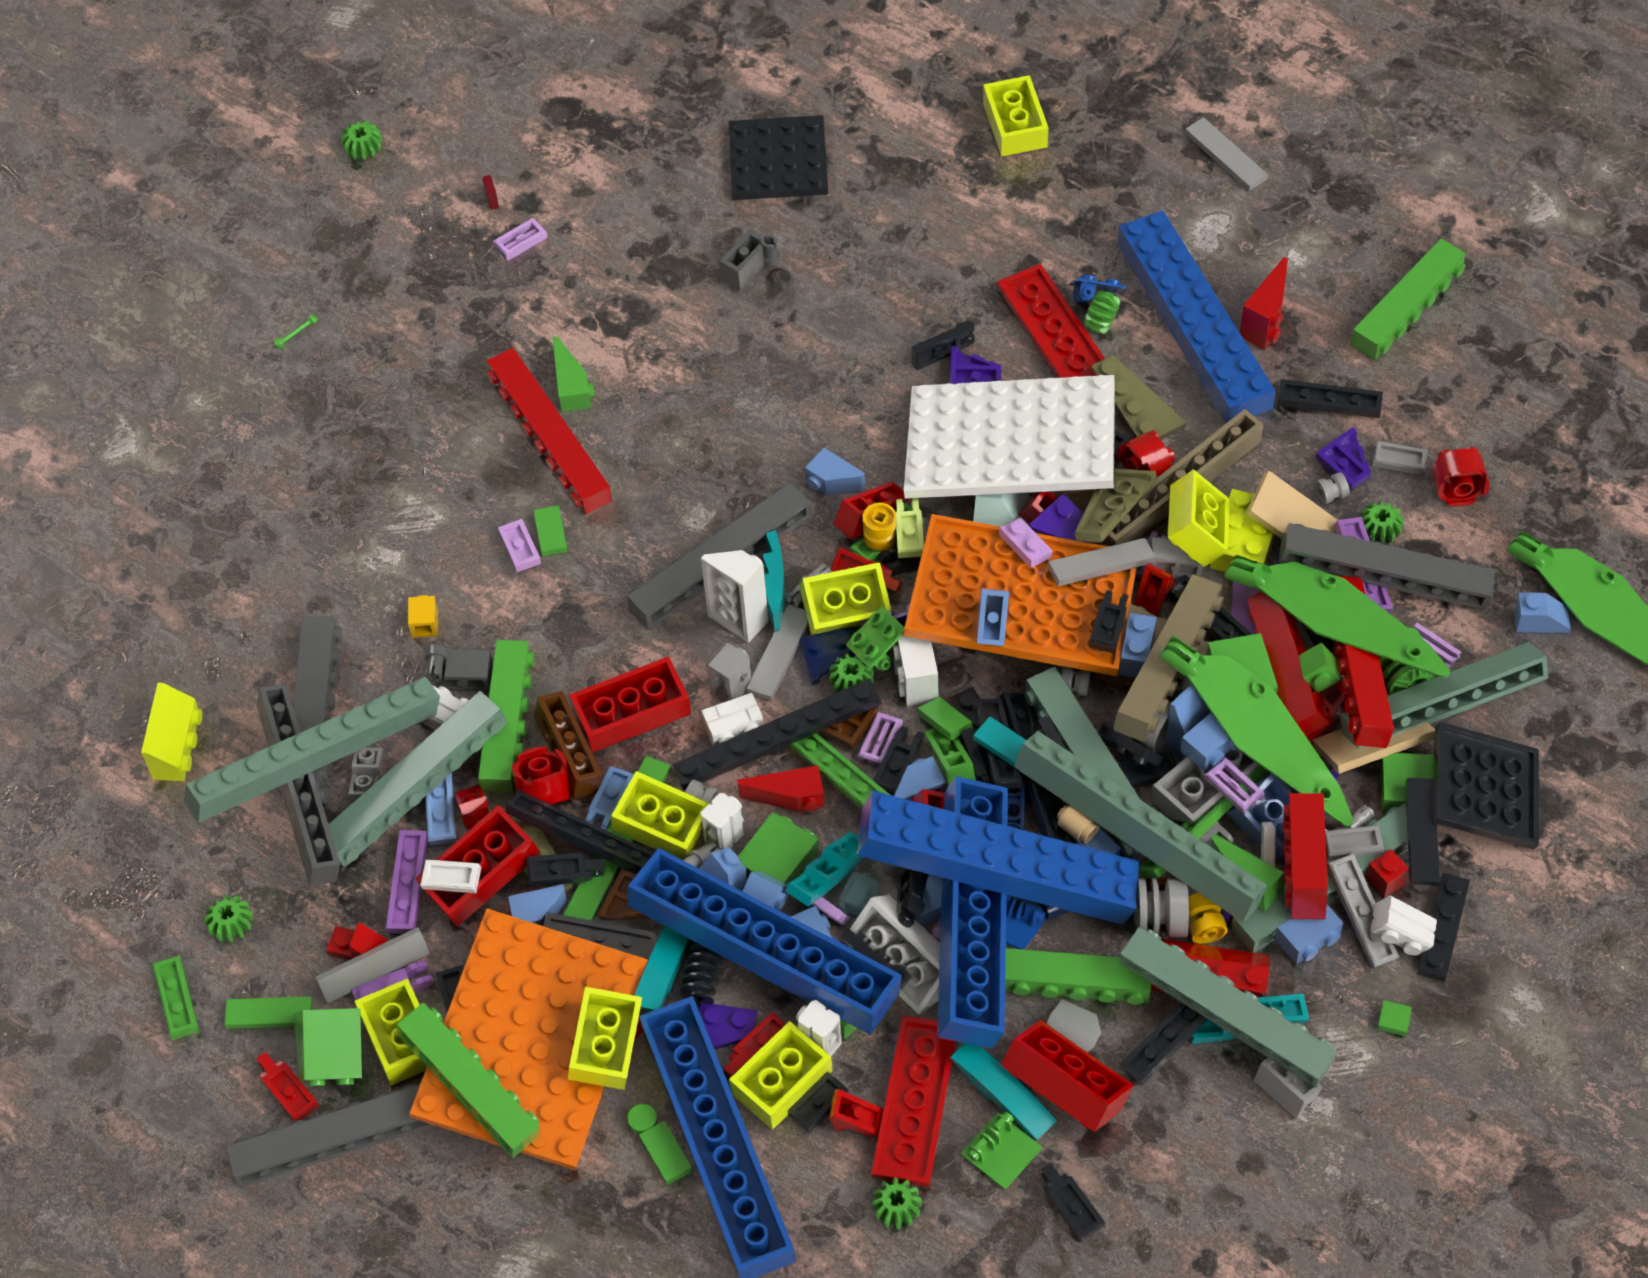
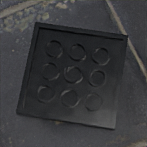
[728,115,829,200]
[1433,722,1539,850]

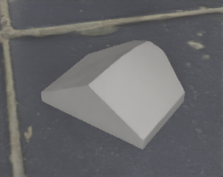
[1047,999,1101,1052]

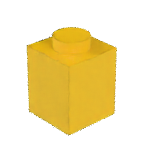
[408,595,438,638]

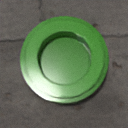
[628,1104,657,1134]

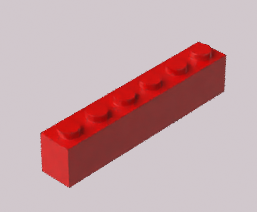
[1247,591,1330,736]

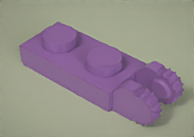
[351,961,434,1001]

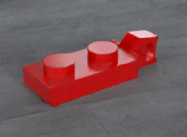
[830,547,904,592]
[723,1012,786,1080]
[256,1051,319,1122]

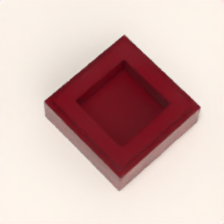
[482,175,499,210]

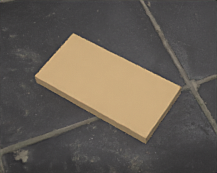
[1246,471,1337,538]
[1312,722,1435,773]

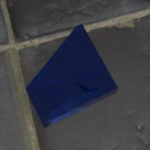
[800,626,856,685]

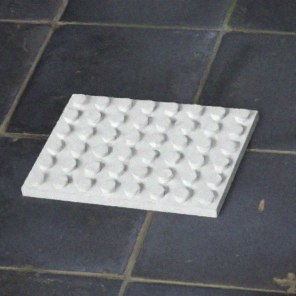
[904,375,1115,498]

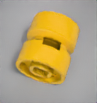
[863,503,897,551]
[1188,893,1228,944]

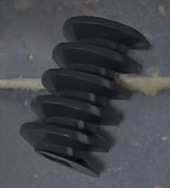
[680,943,723,1006]

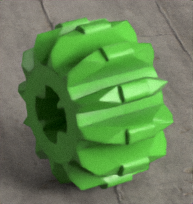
[341,120,382,161]
[1084,290,1120,334]
[1360,500,1404,544]
[829,653,874,693]
[204,894,253,943]
[872,1177,922,1230]

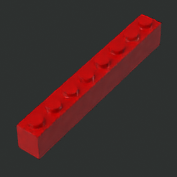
[486,348,612,515]
[1333,575,1394,748]

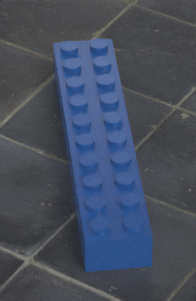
[1117,210,1276,423]
[938,776,1008,1048]
[857,791,1139,925]
[628,848,902,1035]
[639,996,797,1278]

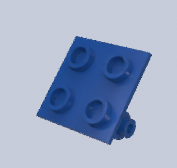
[1069,275,1127,304]
[1006,895,1047,950]

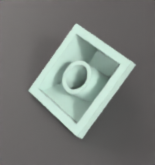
[973,492,1030,527]

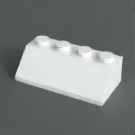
[701,550,768,643]
[843,894,940,1015]

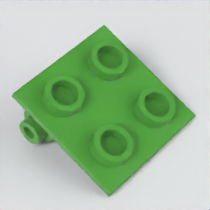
[845,606,905,670]
[960,1112,1043,1190]

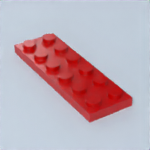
[997,264,1105,378]
[871,1015,956,1188]

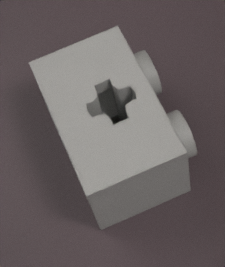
[708,643,751,702]

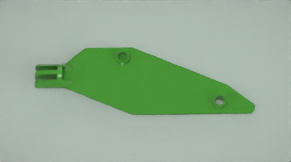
[1507,531,1648,666]
[1225,555,1450,678]
[1159,635,1354,827]

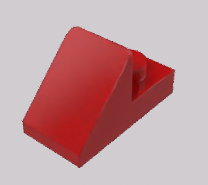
[1134,563,1176,617]
[453,784,489,828]
[326,923,389,960]
[830,1089,884,1138]

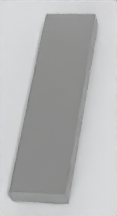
[1185,117,1268,191]
[1047,538,1156,586]
[747,605,809,702]
[1327,853,1400,969]
[315,927,430,1003]

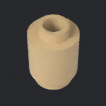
[1057,805,1099,844]

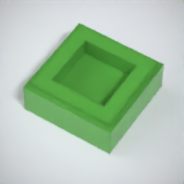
[1377,1000,1412,1036]

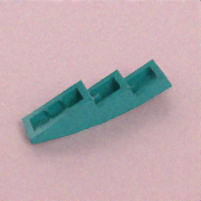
[762,530,785,631]
[786,831,864,906]
[634,926,691,1013]
[1190,994,1310,1044]
[950,1043,1057,1141]

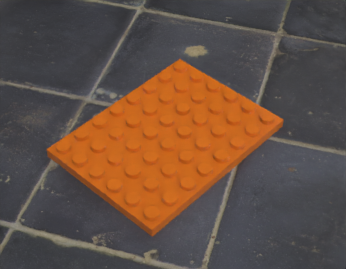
[903,514,1137,676]
[409,909,648,1171]

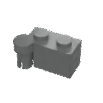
[719,229,780,290]
[425,644,493,691]

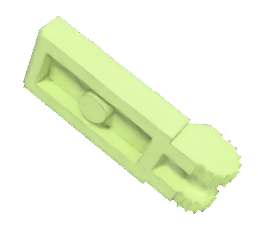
[896,498,924,558]

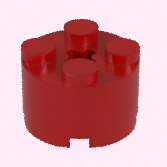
[1116,430,1175,478]
[1431,447,1490,507]
[512,747,570,805]

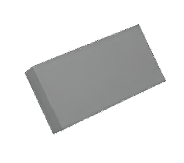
[1372,441,1428,476]
[1325,825,1384,860]

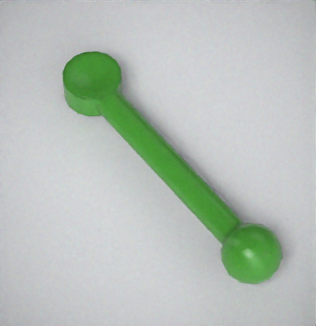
[274,315,317,349]

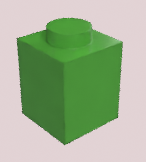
[1299,643,1341,693]

